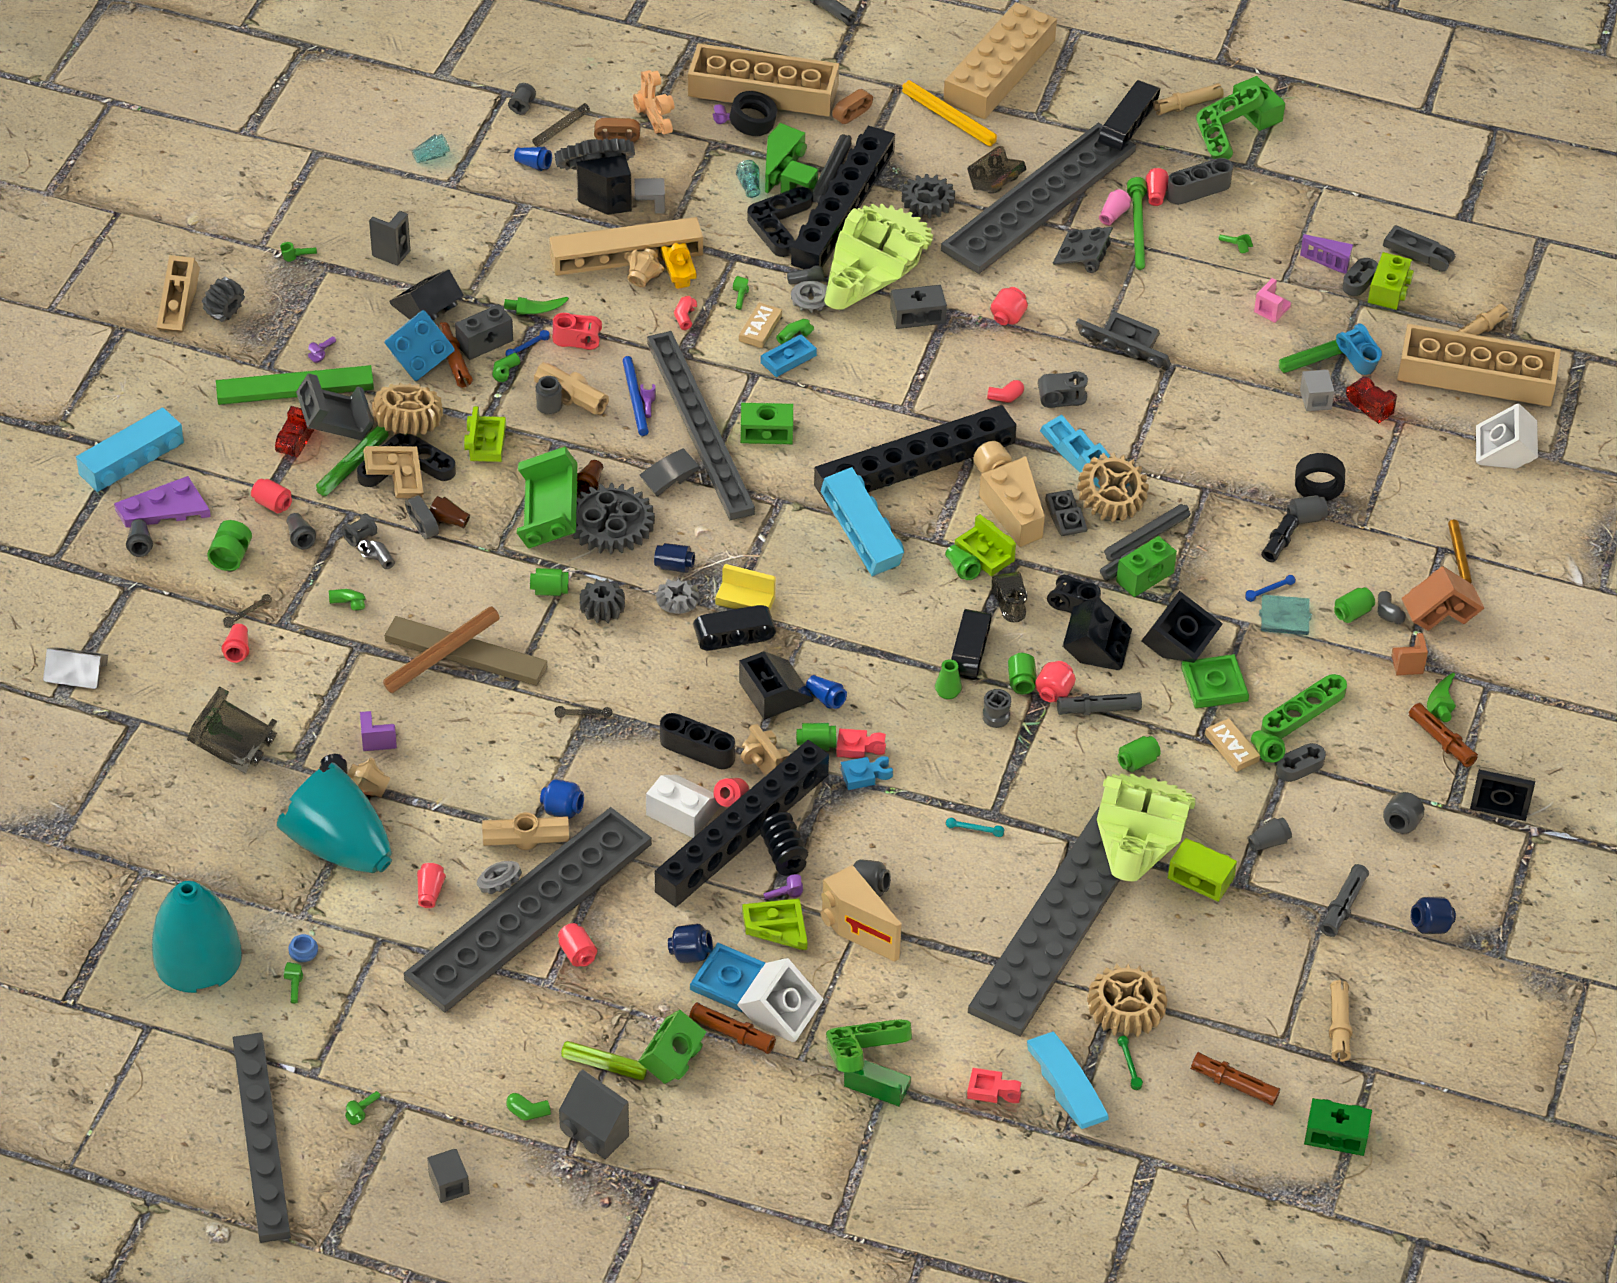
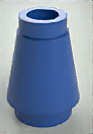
[514,147,552,171]
[806,675,847,709]

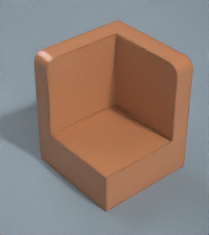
[1391,633,1428,676]

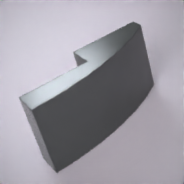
[639,448,700,497]
[1045,489,1088,536]

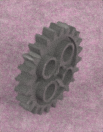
[555,138,635,170]
[573,483,655,555]

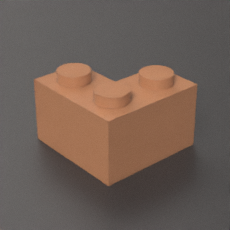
[1402,566,1485,631]

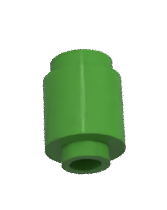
[530,568,569,596]
[1334,587,1375,623]
[1008,653,1037,694]
[796,723,836,751]
[1117,736,1161,772]

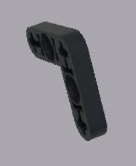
[747,187,812,257]
[357,433,456,487]

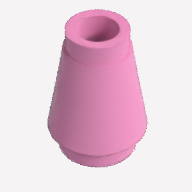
[1099,189,1131,226]

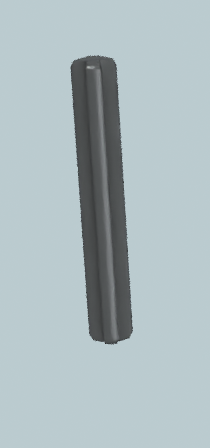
[812,134,852,203]
[1104,504,1191,561]

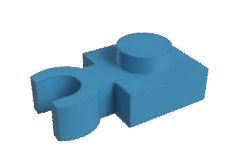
[840,756,893,790]

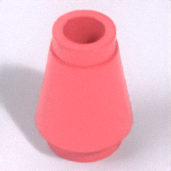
[1145,168,1169,206]
[222,624,249,663]
[417,863,446,908]

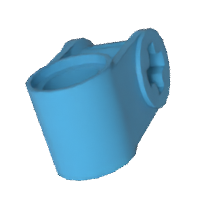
[1336,323,1382,375]

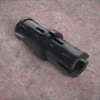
[1261,514,1299,562]

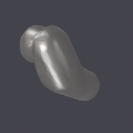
[358,540,395,569]

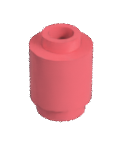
[251,478,292,513]
[714,778,749,807]
[558,923,597,967]

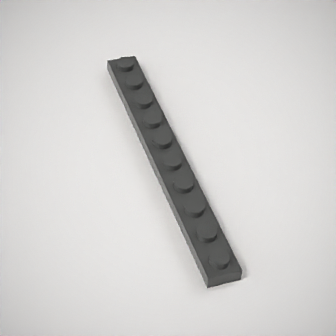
[647,331,755,521]

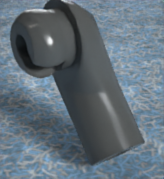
[1378,591,1406,624]

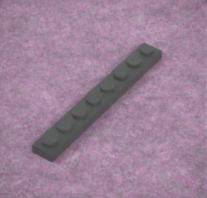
[233,1032,291,1243]

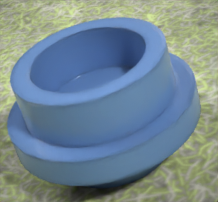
[288,934,318,962]

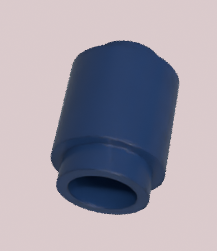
[654,543,695,573]

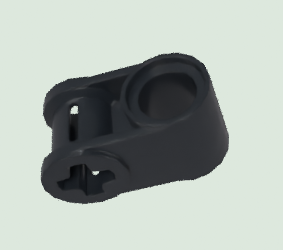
[1047,575,1101,613]

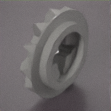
[791,281,828,313]
[656,577,700,614]
[477,861,522,894]

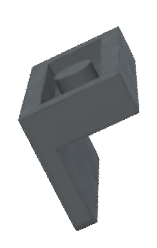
[369,211,411,266]

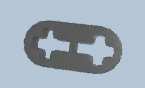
[1342,258,1378,296]
[405,495,439,539]
[1276,743,1326,782]

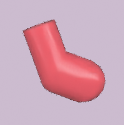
[987,380,1024,403]

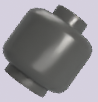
[1383,792,1425,834]
[853,859,891,897]

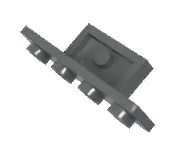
[1076,311,1171,369]

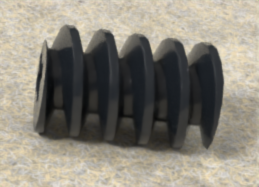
[760,812,808,876]

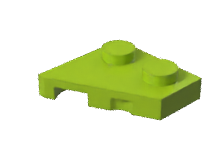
[742,898,808,950]

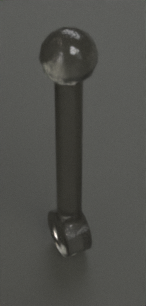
[223,594,272,628]
[554,706,613,718]

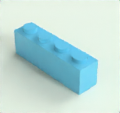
[76,407,184,492]
[820,467,904,576]

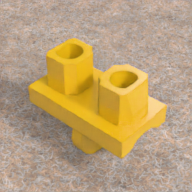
[661,243,696,289]

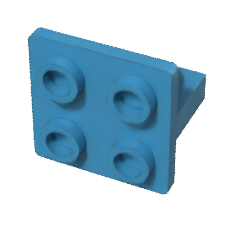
[384,310,455,381]

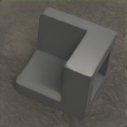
[427,1149,470,1203]

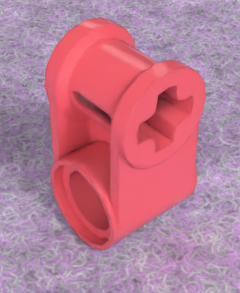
[552,313,602,350]

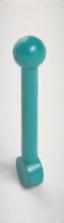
[946,817,1005,837]

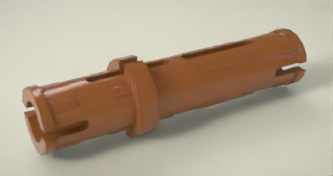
[437,322,473,387]
[1409,703,1478,768]
[689,1002,776,1054]
[1190,1052,1281,1106]

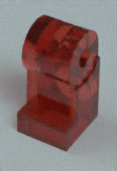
[1346,376,1397,424]
[275,406,315,457]

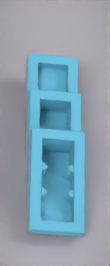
[1040,414,1130,488]
[1027,1031,1109,1129]

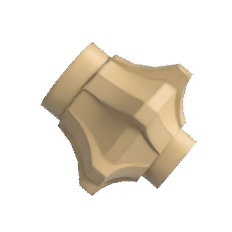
[627,248,664,287]
[347,757,390,798]

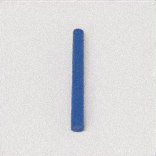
[622,356,649,436]

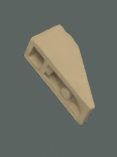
[157,255,200,332]

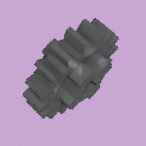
[901,174,955,219]

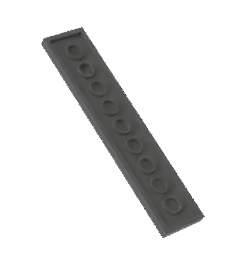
[941,122,1136,274]
[403,807,652,1013]
[968,807,1121,1037]

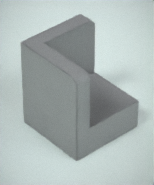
[634,178,665,213]
[1300,370,1335,411]

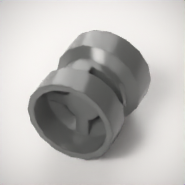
[983,689,1011,728]

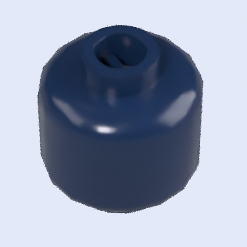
[1410,897,1456,934]
[668,924,713,964]

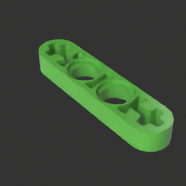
[1261,674,1347,739]

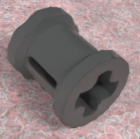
[508,83,536,115]
[342,513,378,547]

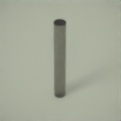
[532,103,590,147]

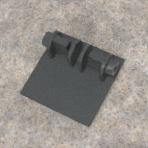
[1053,227,1113,273]

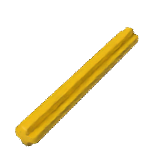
[902,80,997,146]

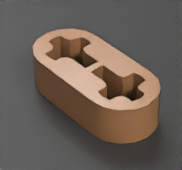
[832,89,873,124]
[594,118,641,143]

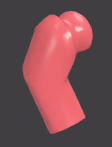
[674,296,697,330]

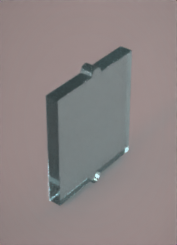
[1259,595,1312,635]

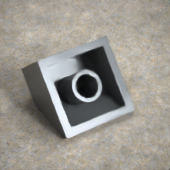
[559,1069,629,1159]

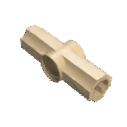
[534,362,609,416]
[482,812,569,850]

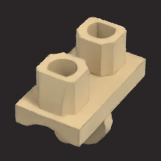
[741,724,790,776]

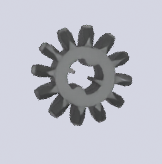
[202,276,245,322]
[580,578,625,624]

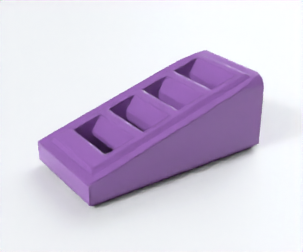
[1300,234,1353,274]

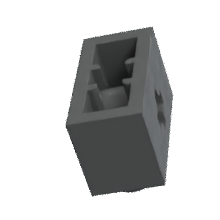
[890,284,947,329]
[455,304,513,360]

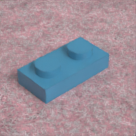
[760,334,817,377]

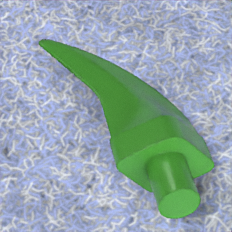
[504,297,569,315]
[1427,673,1456,722]

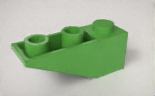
[765,123,807,193]

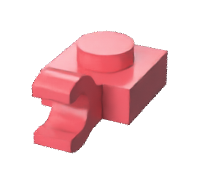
[836,728,886,758]
[967,1068,1022,1103]

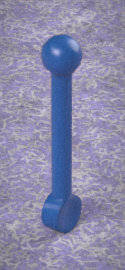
[505,330,550,356]
[1245,575,1296,602]

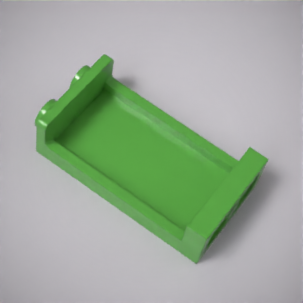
[517,446,578,549]

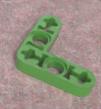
[1196,85,1264,160]
[826,1019,912,1072]

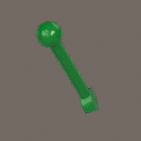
[1117,1036,1143,1090]

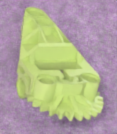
[824,204,933,310]
[1097,773,1196,881]

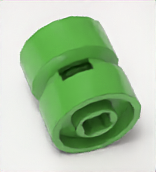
[207,520,252,571]

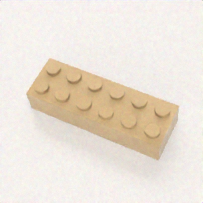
[943,2,1057,119]
[688,43,839,117]
[1397,323,1561,407]

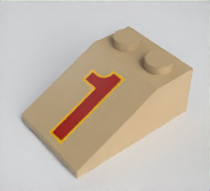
[821,865,902,962]

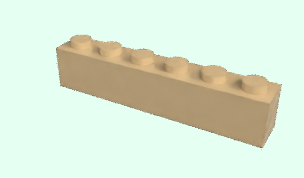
[549,217,703,276]

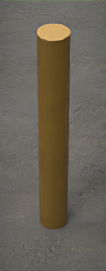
[1448,519,1472,583]

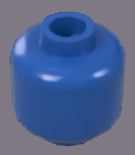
[540,779,584,819]

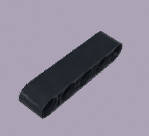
[1098,80,1161,151]

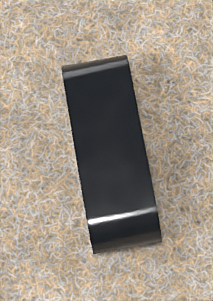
[693,605,776,651]
[951,609,992,678]
[660,713,735,770]

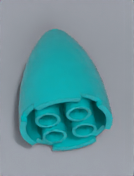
[276,763,392,873]
[152,881,242,993]

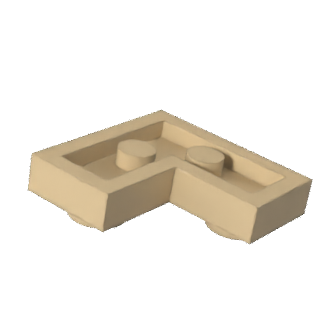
[363,446,424,498]

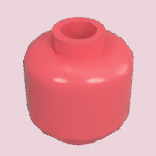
[990,287,1028,325]
[1035,661,1076,702]

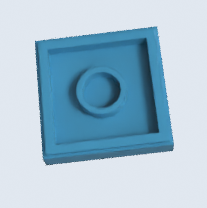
[690,942,765,1012]

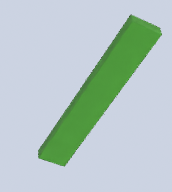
[216,365,374,405]

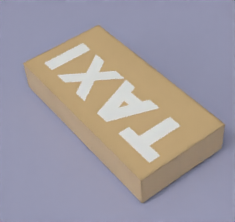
[739,302,782,348]
[1205,718,1260,772]

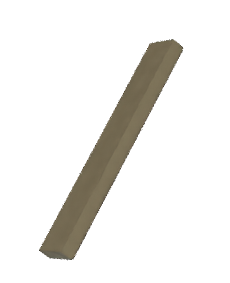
[384,616,548,686]

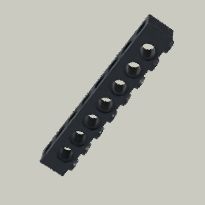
[789,125,895,269]
[814,405,1017,506]
[654,740,829,907]

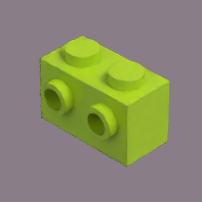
[1368,252,1414,310]
[1167,838,1237,902]

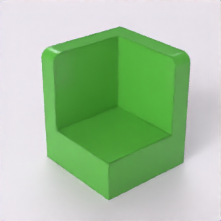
[780,160,818,193]

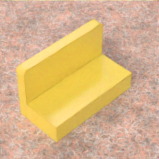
[715,564,776,610]

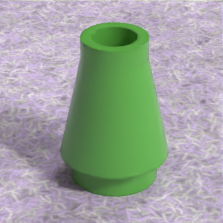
[945,545,981,580]
[935,659,962,699]
[1251,730,1285,763]

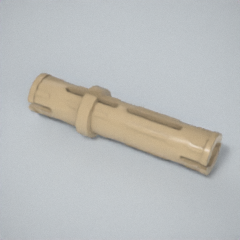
[1153,83,1224,115]
[1456,304,1509,335]
[1329,980,1353,1062]

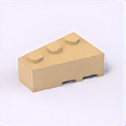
[979,456,1045,547]

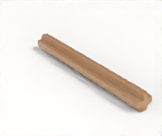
[383,606,500,693]

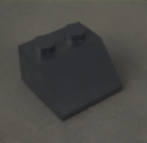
[576,155,632,215]
[389,269,464,320]
[1141,591,1223,663]
[1470,766,1536,821]

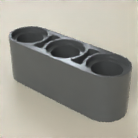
[1166,158,1233,205]

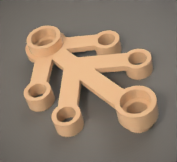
[633,70,675,135]

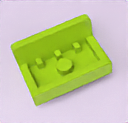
[464,406,506,462]
[955,514,1016,576]

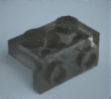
[967,146,1027,193]

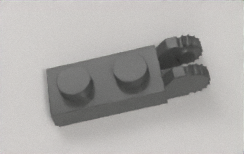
[1383,225,1456,272]

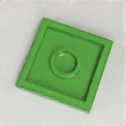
[1181,654,1249,709]

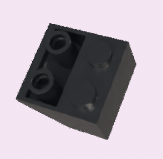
[1062,596,1132,670]
[739,651,813,720]

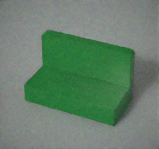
[844,1060,911,1107]

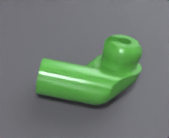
[776,319,814,344]
[492,353,520,382]
[329,589,366,611]
[506,1093,551,1121]

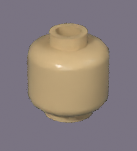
[973,441,1012,473]

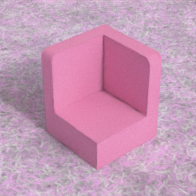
[1254,278,1291,323]

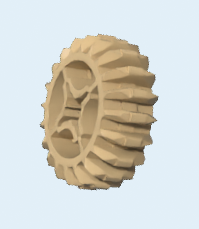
[372,382,443,436]
[1077,452,1149,522]
[1087,963,1167,1038]

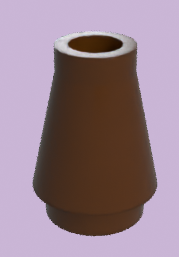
[577,460,604,494]
[429,496,470,529]

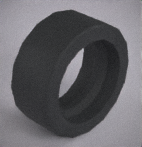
[729,91,778,136]
[1295,453,1346,501]

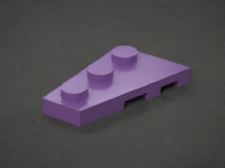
[114,476,211,528]

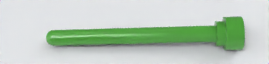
[1127,177,1147,270]

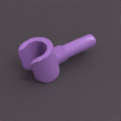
[713,104,730,124]
[308,336,336,363]
[640,384,656,418]
[763,874,803,900]

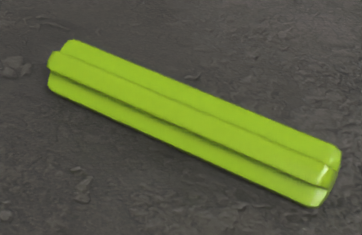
[561,1041,648,1080]

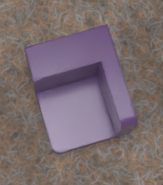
[360,711,397,751]

